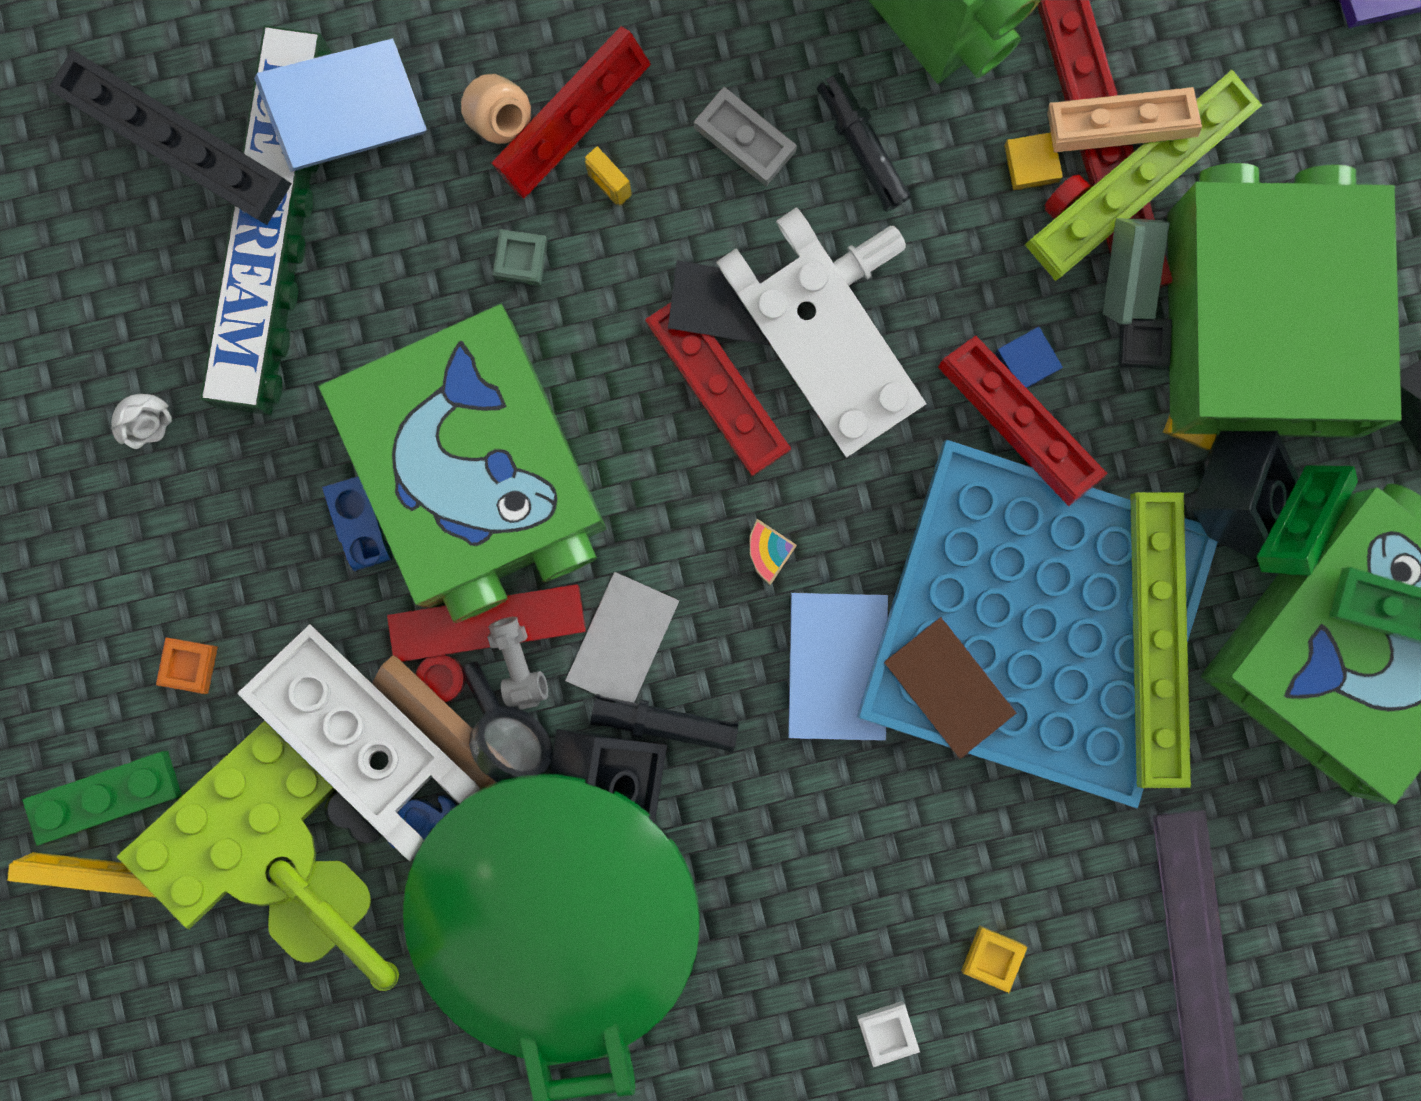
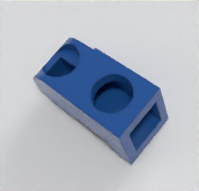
[322,476,393,571]

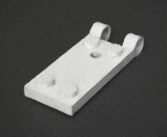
[716,207,927,458]
[237,624,480,861]

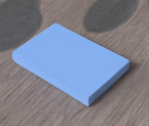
[254,38,427,172]
[788,593,888,740]

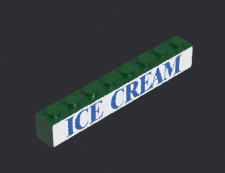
[200,25,334,416]

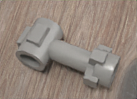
[487,617,548,710]

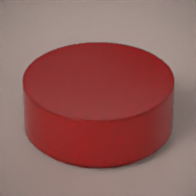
[1045,175,1092,219]
[415,655,466,702]

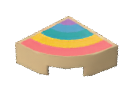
[749,519,797,586]

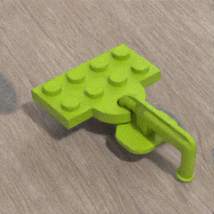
[117,721,399,991]

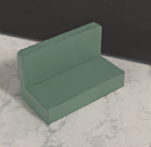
[1103,218,1169,325]

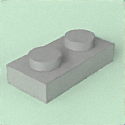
[694,87,797,187]

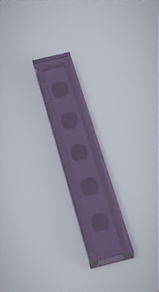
[1153,809,1243,1101]

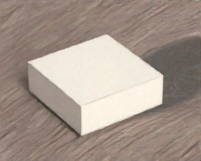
[857,1001,920,1067]

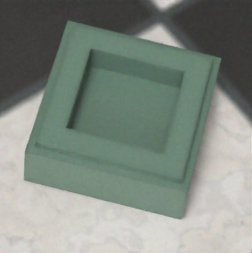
[492,229,548,286]

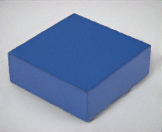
[995,327,1063,388]

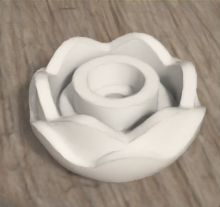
[111,394,172,449]

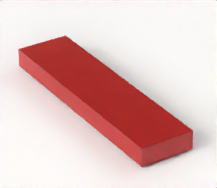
[491,26,651,199]
[645,302,791,477]
[938,336,1108,506]
[387,584,586,662]

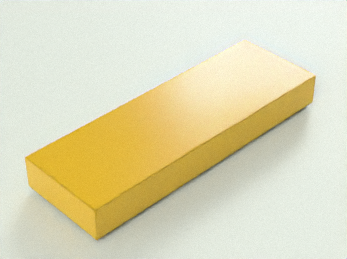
[7,852,155,898]

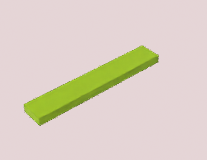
[1025,70,1262,281]
[1130,493,1191,788]

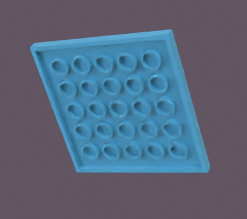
[857,440,1218,808]

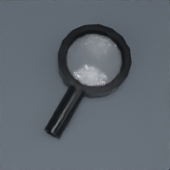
[462,661,553,782]

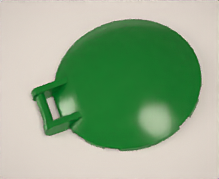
[403,774,700,1101]

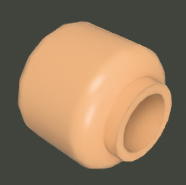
[461,74,531,144]

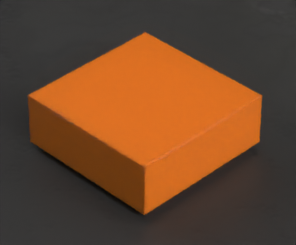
[156,638,218,694]

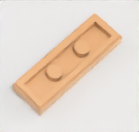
[1047,87,1202,153]

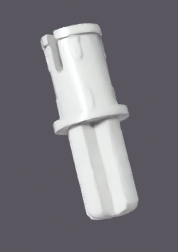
[833,226,906,286]

